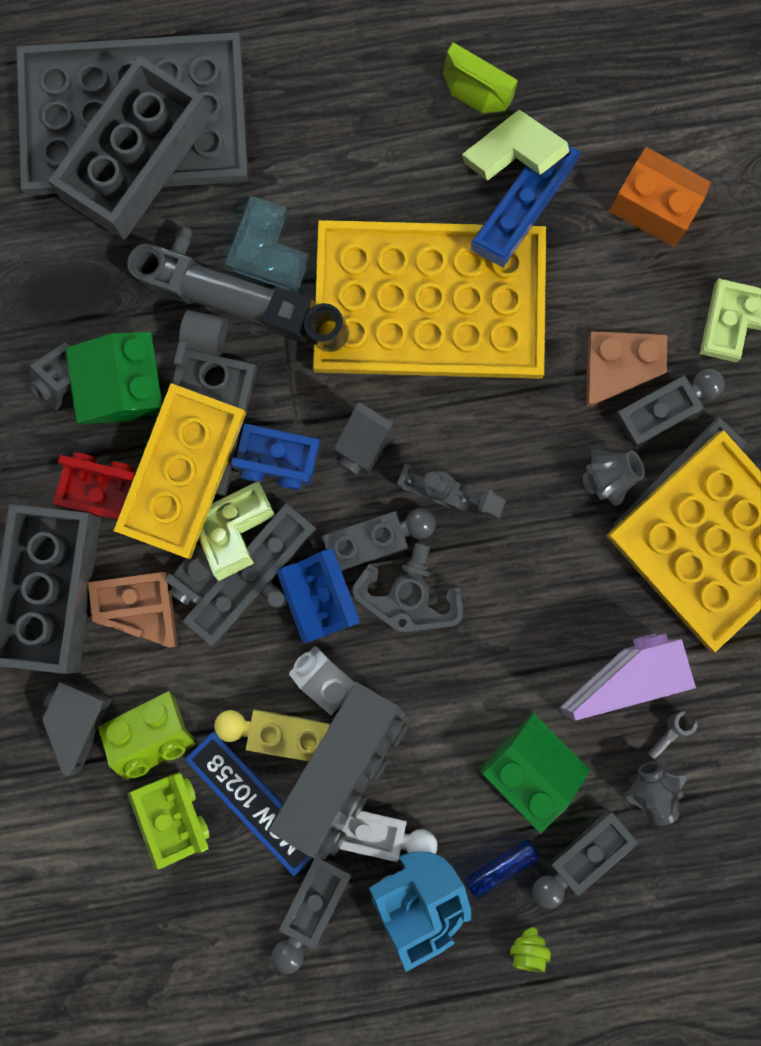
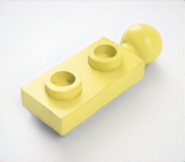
[214,709,331,762]

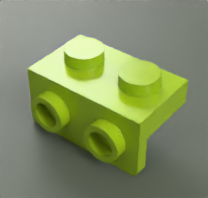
[98,691,196,780]
[127,773,209,870]

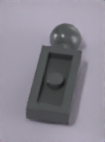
[615,369,725,447]
[322,508,436,572]
[532,810,639,909]
[272,858,352,974]

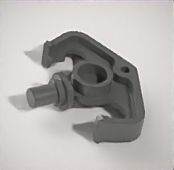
[396,463,506,519]
[353,543,463,632]

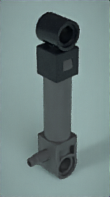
[127,227,349,352]

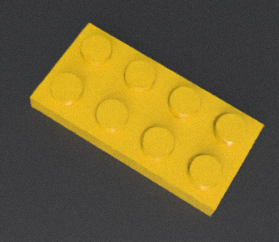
[114,383,246,559]

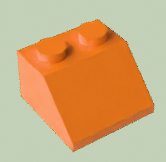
[609,147,711,247]

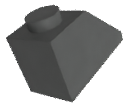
[334,402,393,476]
[42,680,113,777]

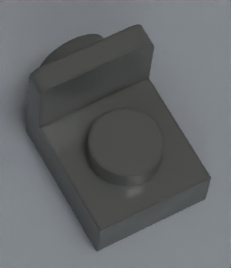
[29,342,71,410]
[164,543,218,605]

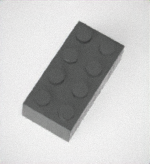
[48,55,211,241]
[0,504,101,674]
[269,682,408,859]

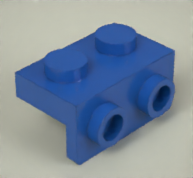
[231,424,320,490]
[277,548,360,643]

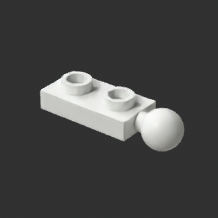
[340,810,437,862]

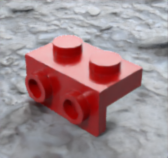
[53,452,136,521]

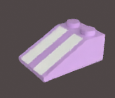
[560,633,696,721]

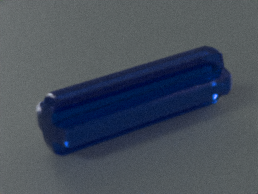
[465,840,540,898]

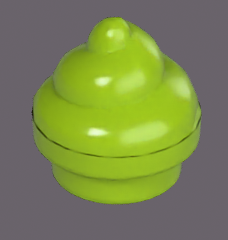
[510,927,551,972]

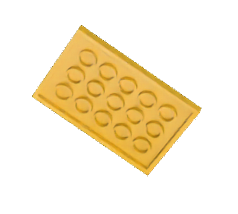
[313,220,546,379]

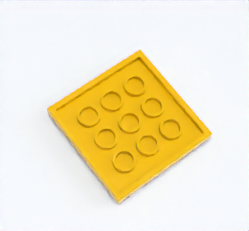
[606,430,761,653]

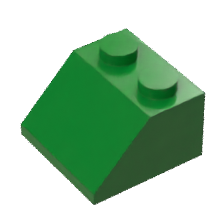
[65,332,162,425]
[478,713,590,834]

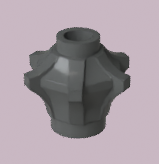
[583,447,645,507]
[624,762,686,826]

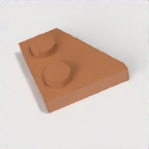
[586,331,667,407]
[88,572,178,648]

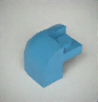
[369,851,471,972]

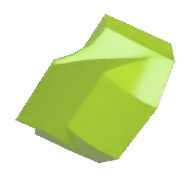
[443,42,518,114]

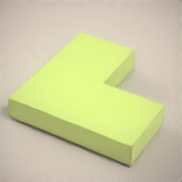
[462,110,569,181]
[700,279,761,362]
[199,482,275,581]

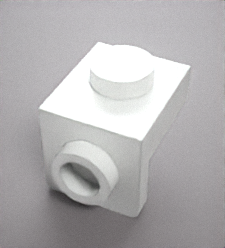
[289,646,355,716]

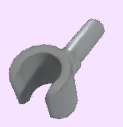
[648,711,697,760]

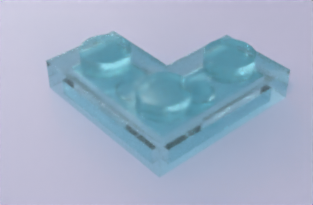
[225,196,310,293]

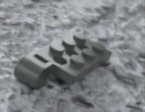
[172,310,257,497]

